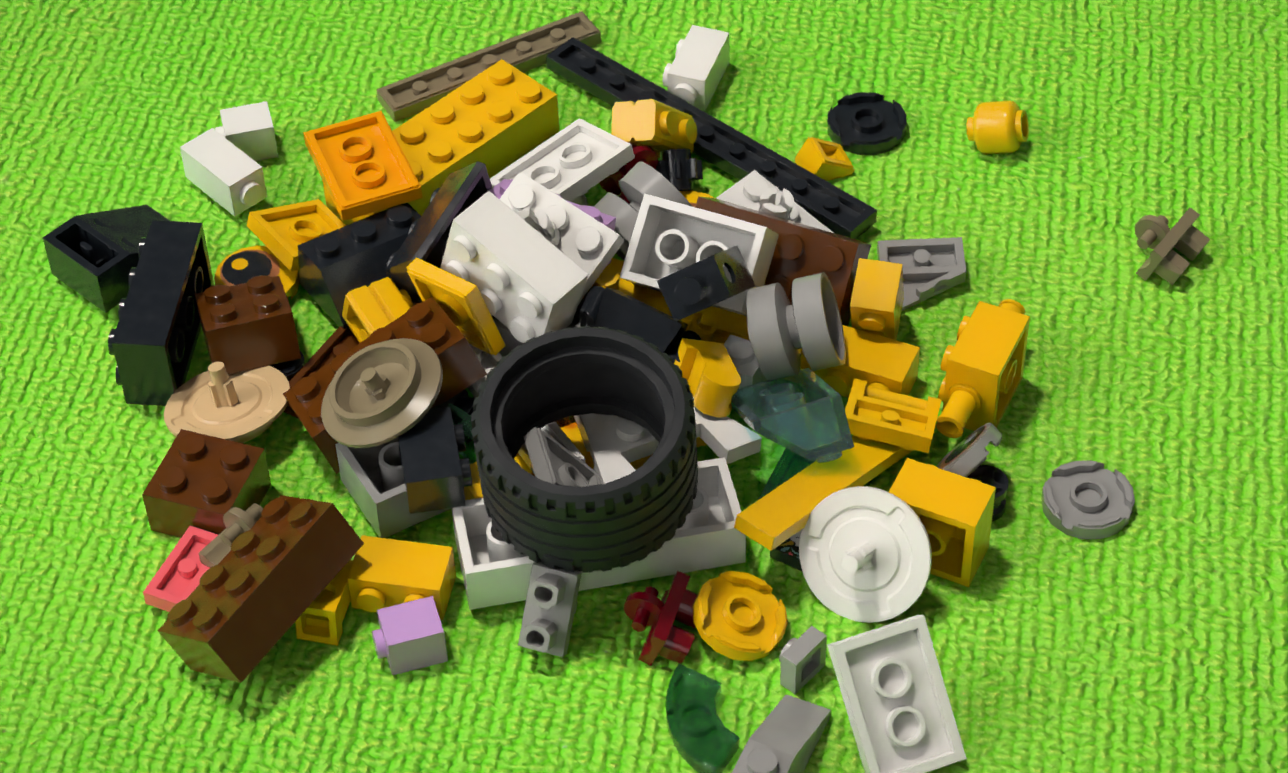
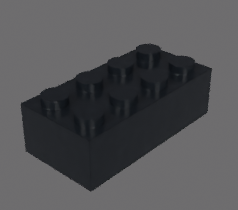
[108,220,214,406]

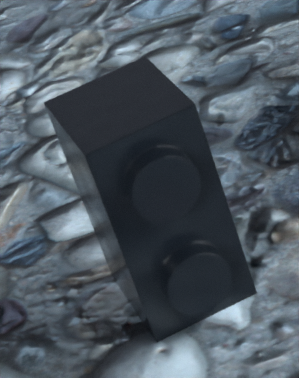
[398,407,472,514]

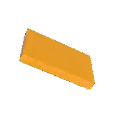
[303,111,423,221]

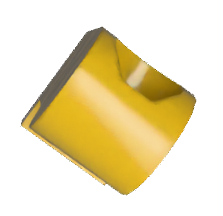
[674,338,741,417]
[295,560,353,646]

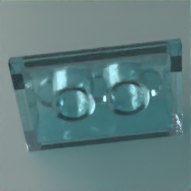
[731,368,854,463]

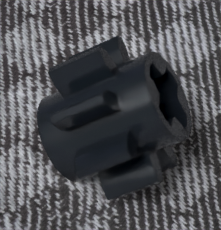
[655,149,703,191]

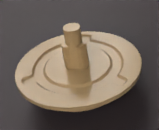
[164,362,291,443]

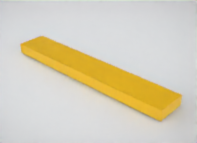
[734,435,912,551]

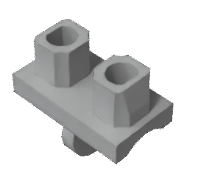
[518,562,582,657]

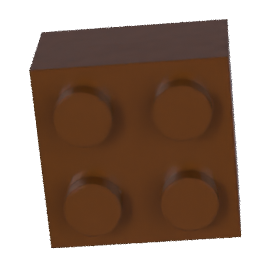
[195,275,301,375]
[142,429,271,538]

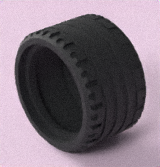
[471,326,698,573]

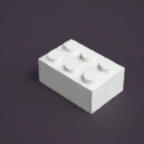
[440,191,589,343]
[619,193,779,316]

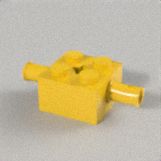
[936,299,1030,438]

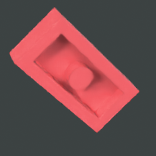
[143,525,218,612]

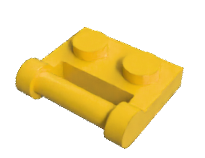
[840,378,942,453]

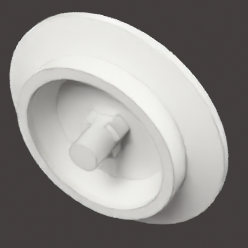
[799,486,932,623]

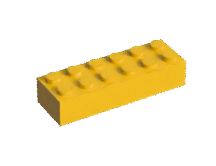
[322,59,559,226]

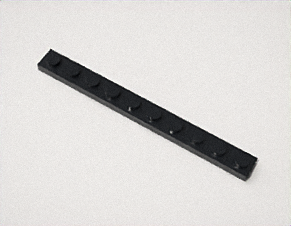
[546,37,877,240]

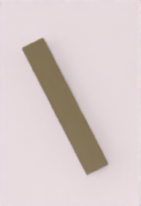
[376,11,601,122]

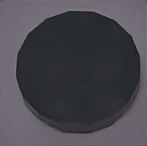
[827,92,907,155]

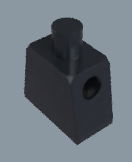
[657,245,755,322]

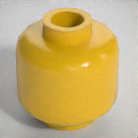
[966,100,1029,154]

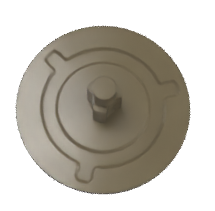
[321,338,443,448]

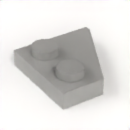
[877,237,966,311]

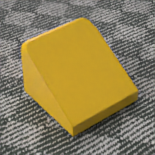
[795,137,855,181]

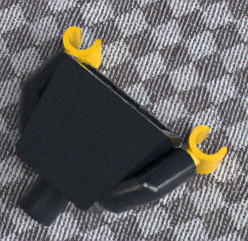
[579,272,718,364]

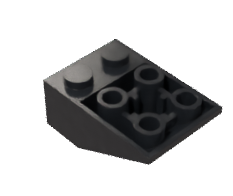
[43,205,170,313]

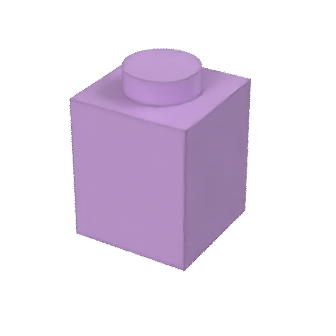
[372,596,448,675]

